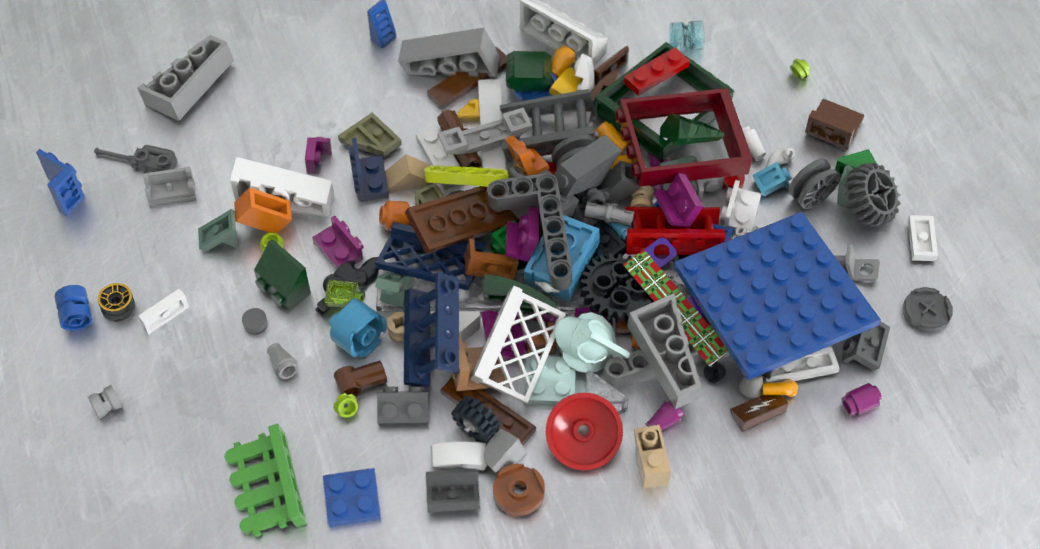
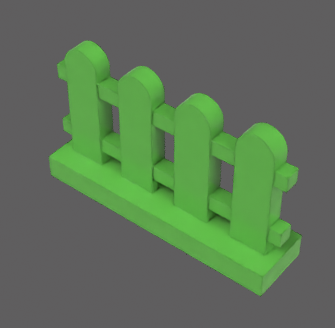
[224,423,307,538]

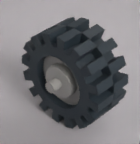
[451,396,500,443]

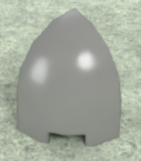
[484,428,526,473]

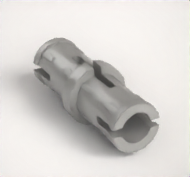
[584,202,634,226]

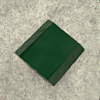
[506,51,552,92]
[660,113,724,146]

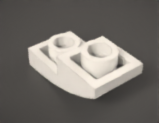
[574,54,594,93]
[430,442,487,471]

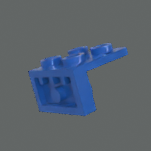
[36,149,85,216]

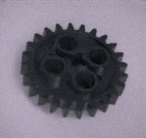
[579,253,654,324]

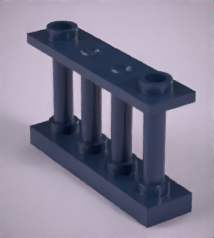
[404,272,459,389]

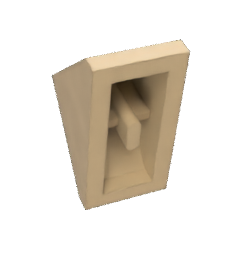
[385,154,432,192]

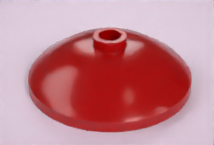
[545,392,623,470]

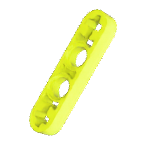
[424,165,508,187]

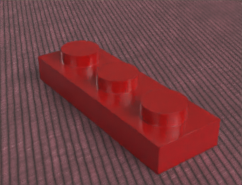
[623,47,690,96]

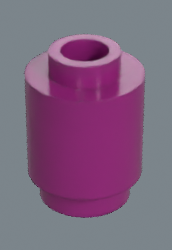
[842,383,882,416]

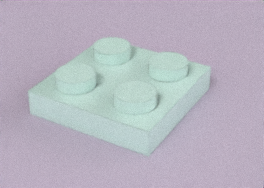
[524,356,575,406]

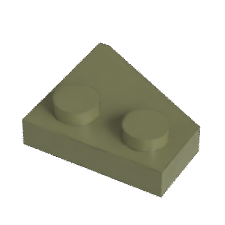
[338,112,402,157]

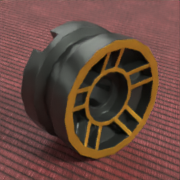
[98,283,135,322]

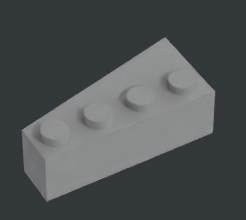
[398,28,500,77]
[137,35,234,121]
[627,293,701,409]

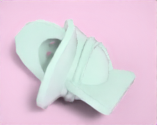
[555,312,630,373]

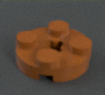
[493,463,545,517]

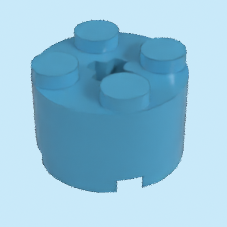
[329,298,387,358]

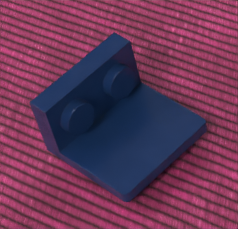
[348,137,389,202]

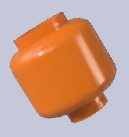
[379,201,410,231]

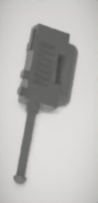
[94,145,178,172]

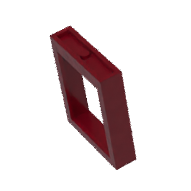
[615,88,753,187]

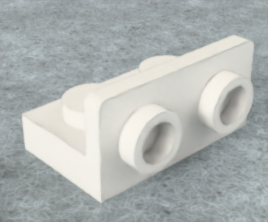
[720,180,761,233]

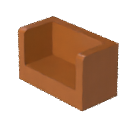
[464,238,519,280]

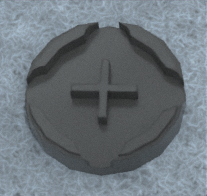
[902,287,953,333]

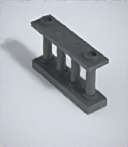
[500,89,597,162]

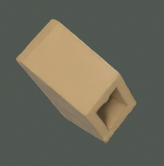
[634,425,671,489]

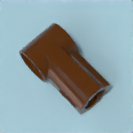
[333,360,387,397]

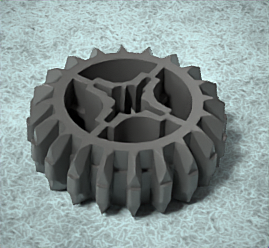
[845,163,901,226]

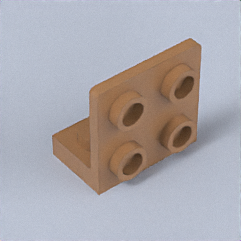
[452,332,505,391]

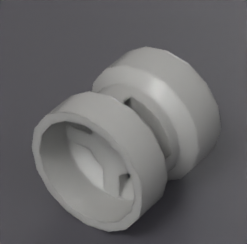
[88,385,123,419]

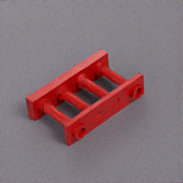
[625,206,725,255]

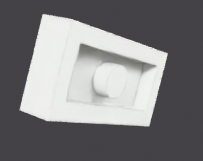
[908,215,938,261]
[138,289,189,335]

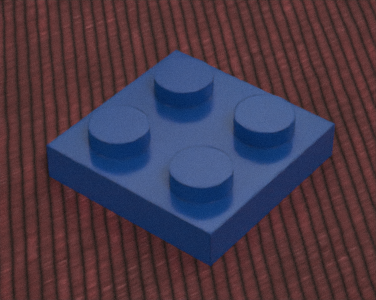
[323,468,381,527]

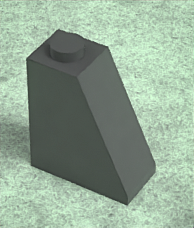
[554,135,621,197]

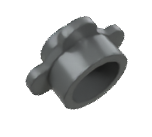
[582,188,609,206]

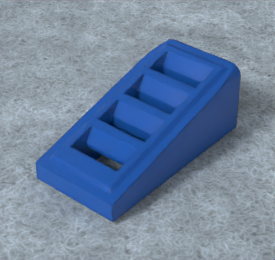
[367,0,397,48]

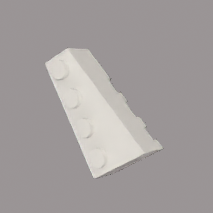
[230,157,334,217]

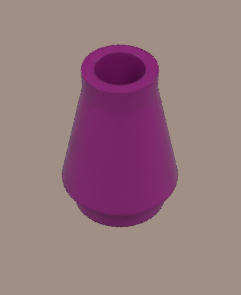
[645,400,684,431]

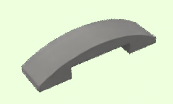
[438,108,532,154]

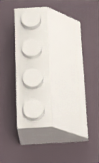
[520,0,607,67]

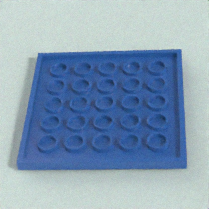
[674,212,881,380]

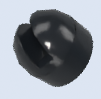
[704,361,726,383]

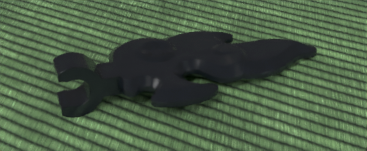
[315,257,385,317]

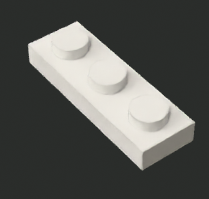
[416,126,459,190]
[762,347,839,383]

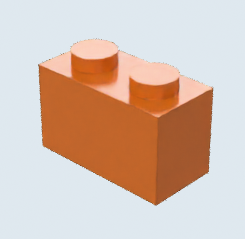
[234,187,292,234]

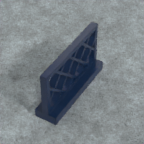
[375,222,486,291]

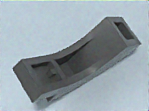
[574,160,640,205]

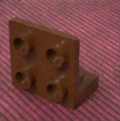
[805,99,864,150]

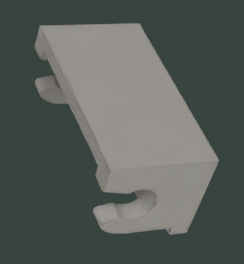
[143,167,196,207]

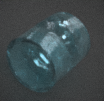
[669,20,705,51]

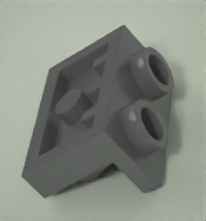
[842,321,890,371]

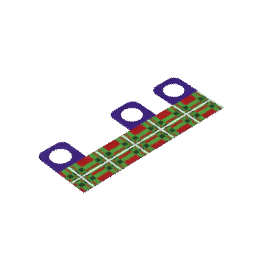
[623,238,728,366]

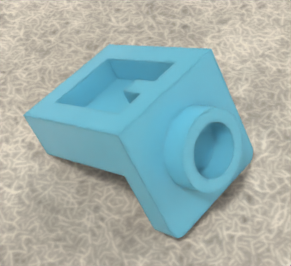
[752,162,792,197]

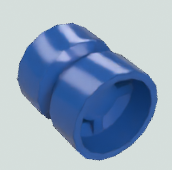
[54,285,93,331]

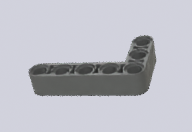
[487,173,572,291]

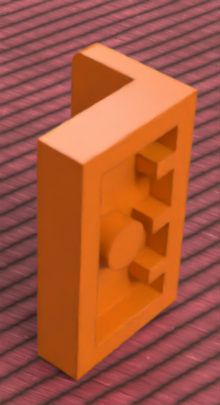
[505,135,549,176]

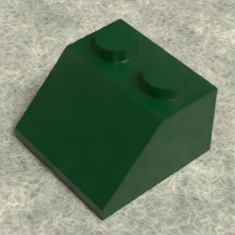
[254,239,311,311]

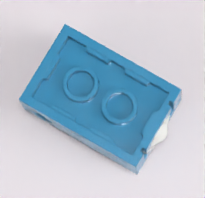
[524,215,600,302]

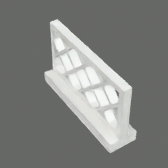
[470,286,566,404]

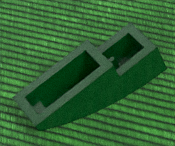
[483,274,557,315]

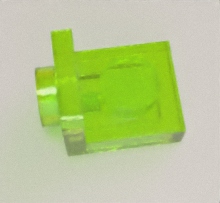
[324,280,364,308]

